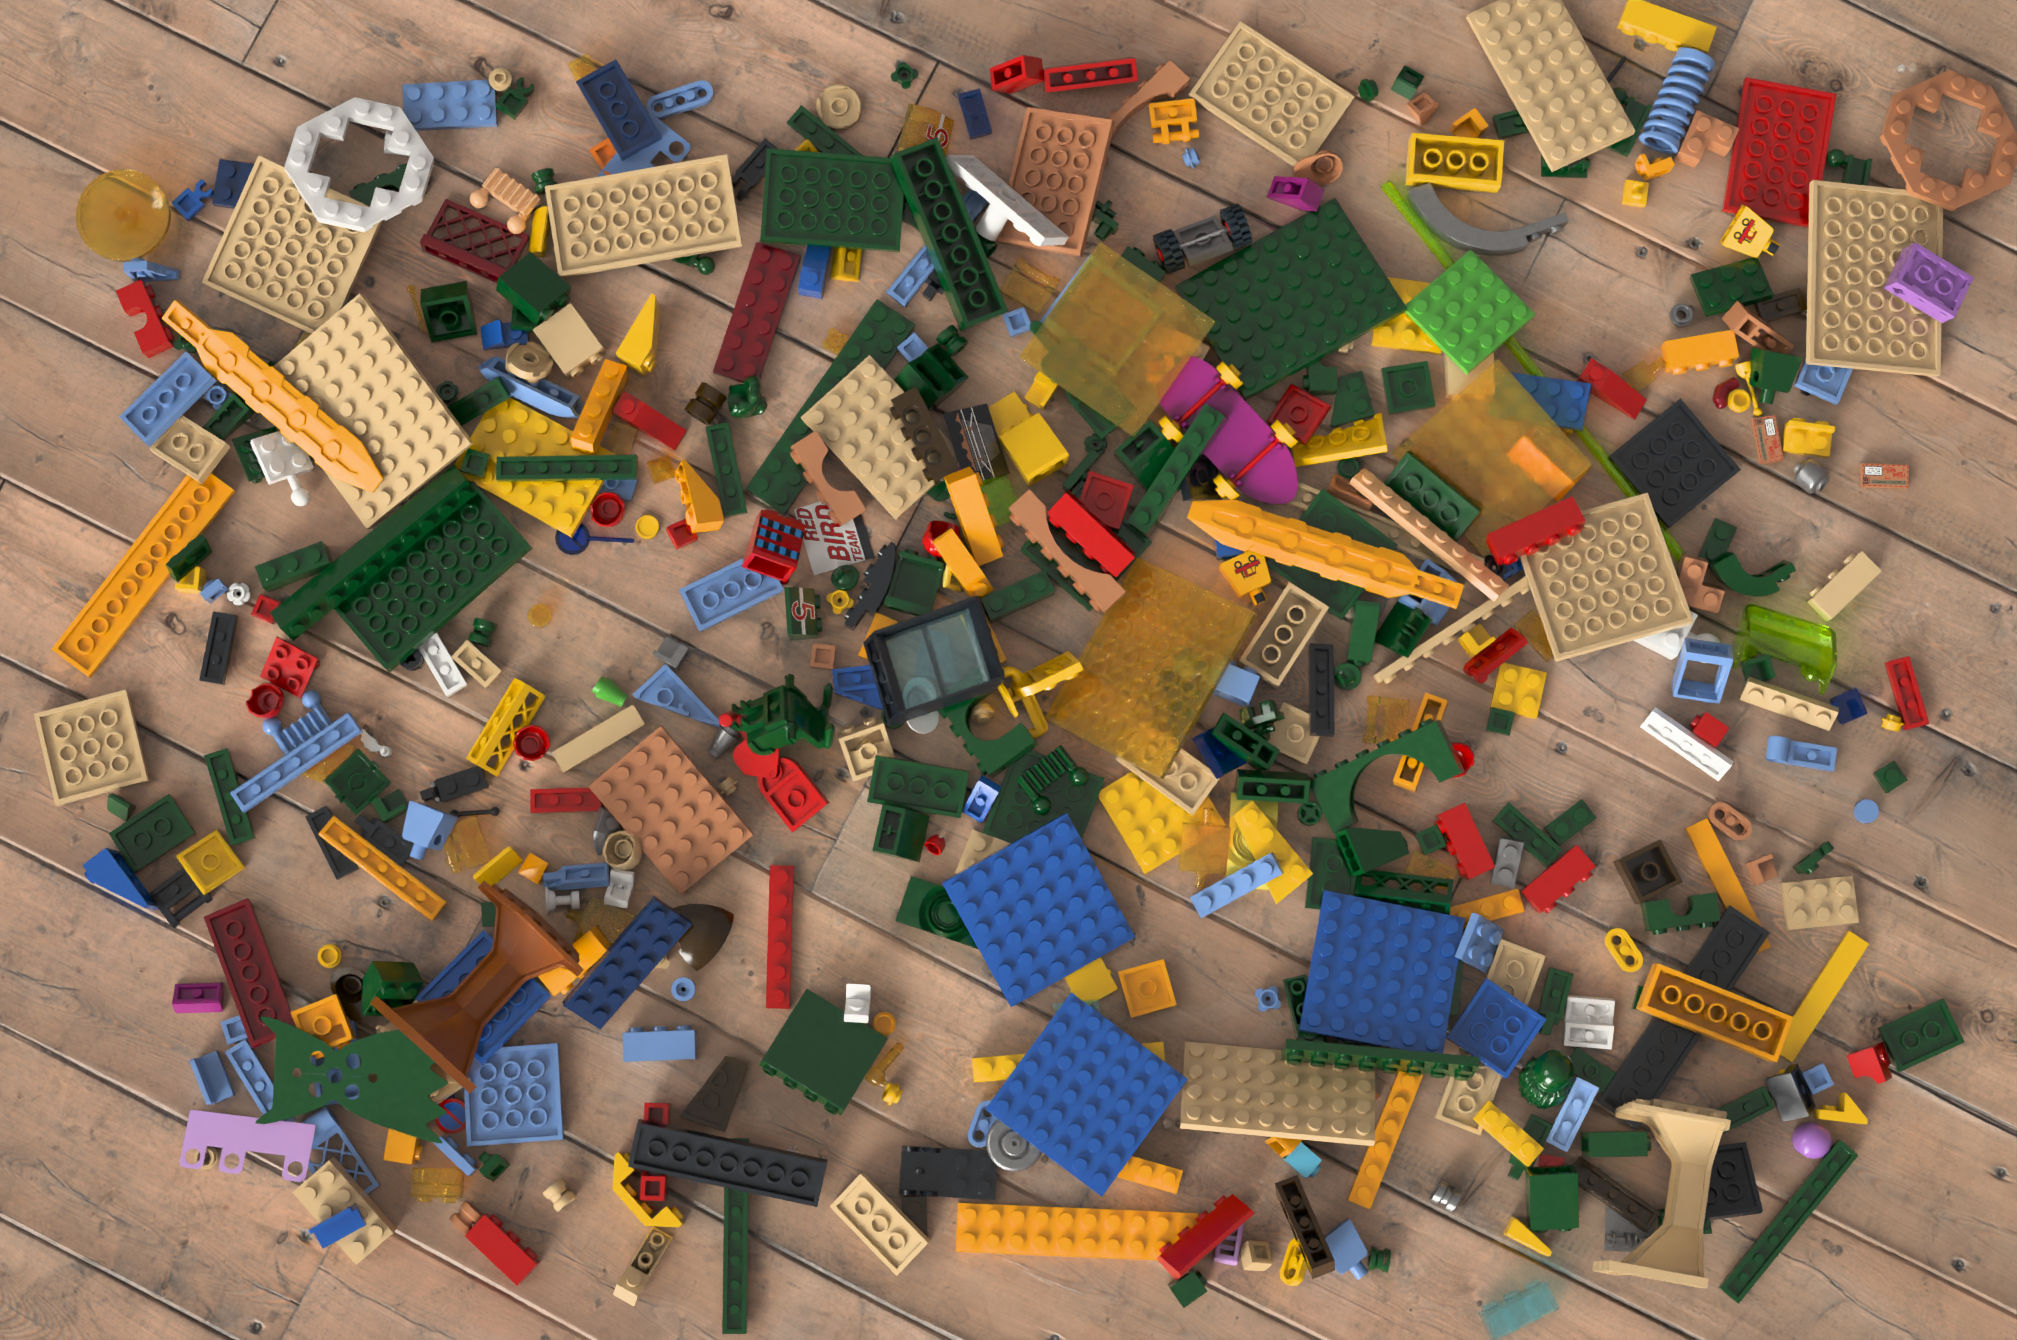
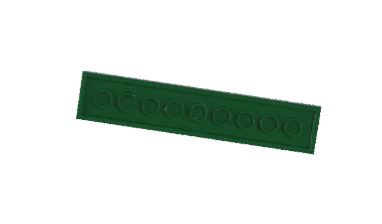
[745,299,915,516]

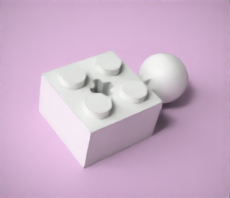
[1634,611,1721,663]

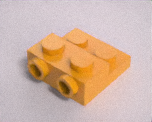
[291,994,356,1060]

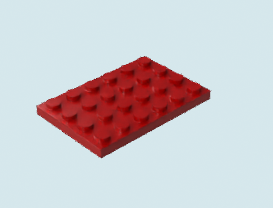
[1722,77,1837,228]

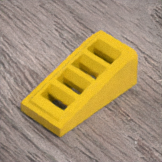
[1503,1217,1552,1256]

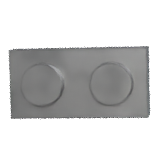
[1490,836,1524,888]

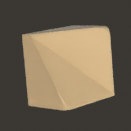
[1240,1240,1273,1271]

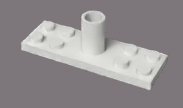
[946,155,1069,246]

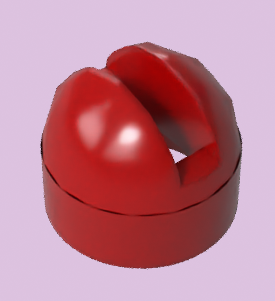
[925,834,946,855]

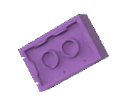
[1884,242,1974,323]

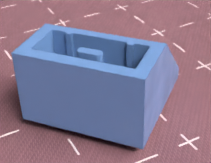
[1398,558,1458,627]

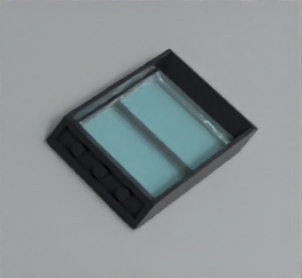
[863,596,1006,726]

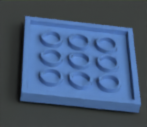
[464,1043,564,1146]

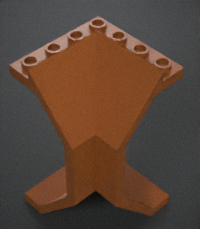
[370,881,584,1093]

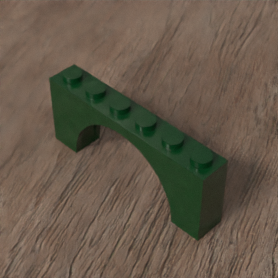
[1310,718,1465,833]

